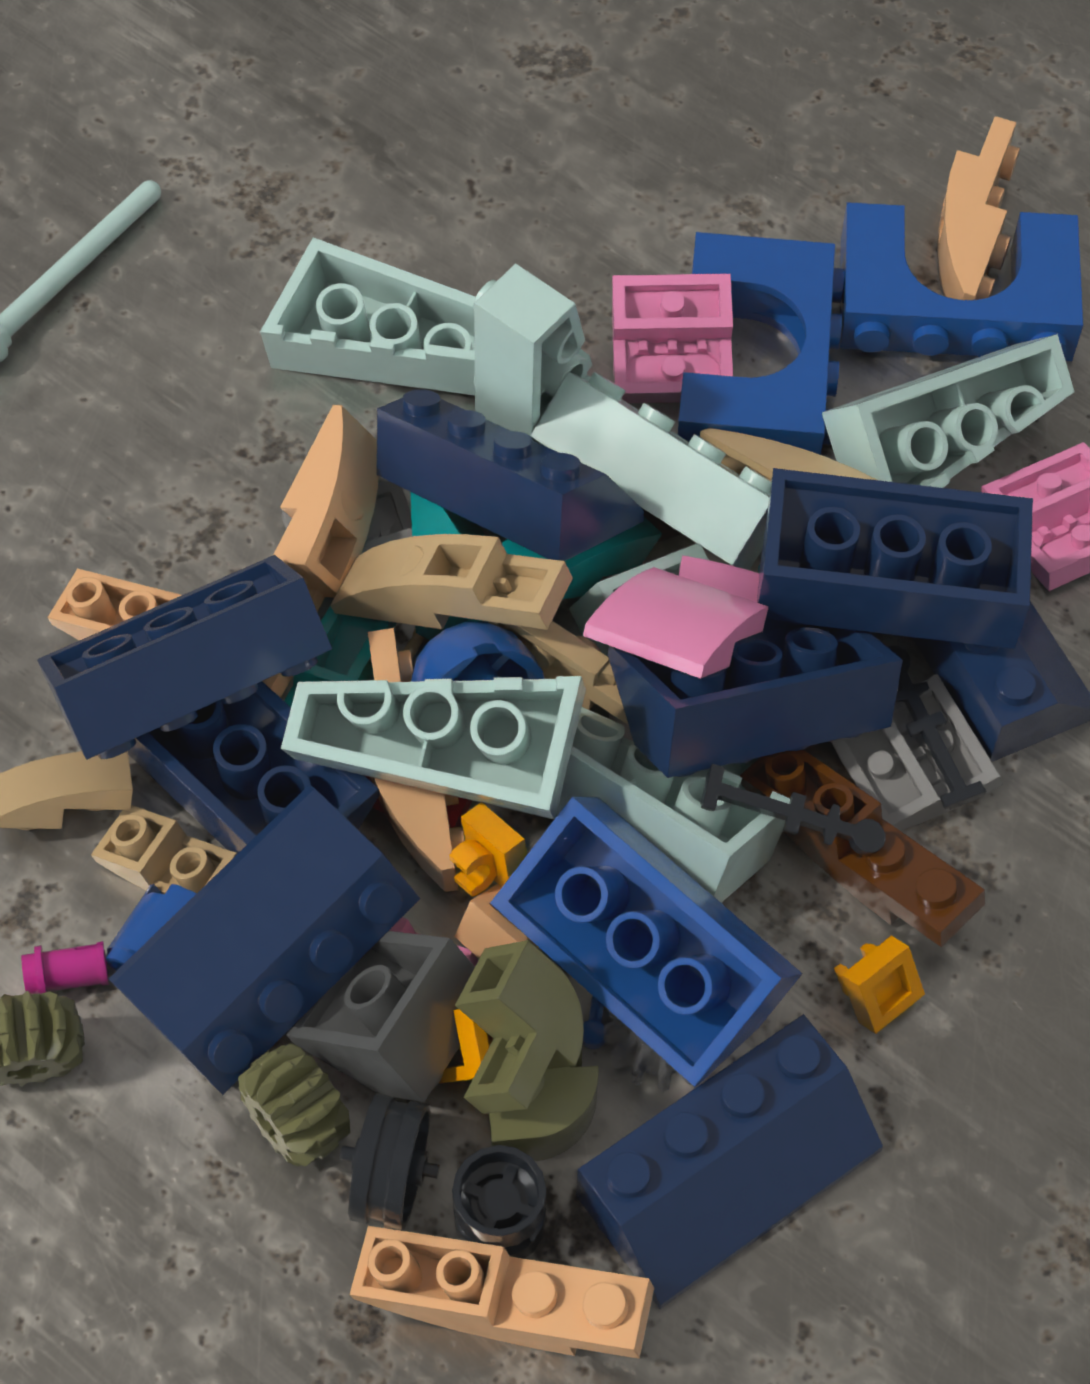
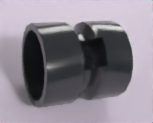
[452,1145,546,1259]

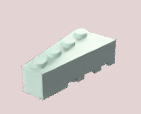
[260,237,476,395]
[473,263,593,446]
[822,334,1075,488]
[531,372,771,570]
[281,676,586,819]
[555,707,790,903]

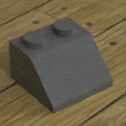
[286,931,475,1102]

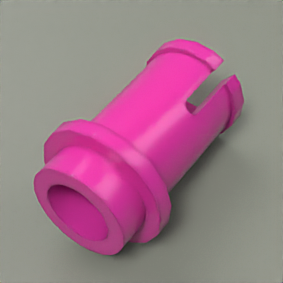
[21,941,109,994]

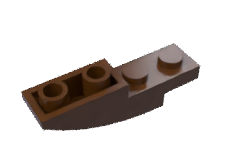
[740,750,985,947]

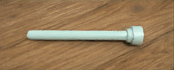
[0,180,161,363]

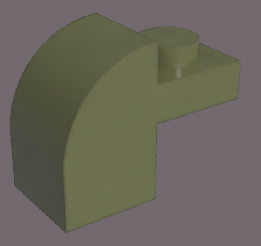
[455,940,584,1114]
[489,1049,599,1161]

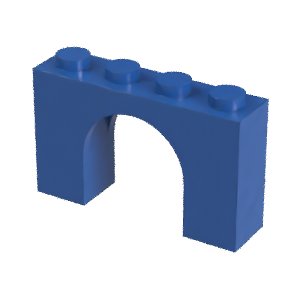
[839,202,1083,362]
[677,232,845,455]

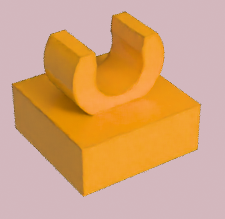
[449,802,528,897]
[834,935,925,1034]

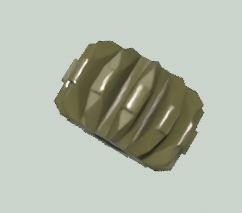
[0,991,85,1087]
[238,1043,351,1167]

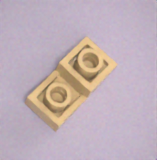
[0,751,133,830]
[91,805,237,894]

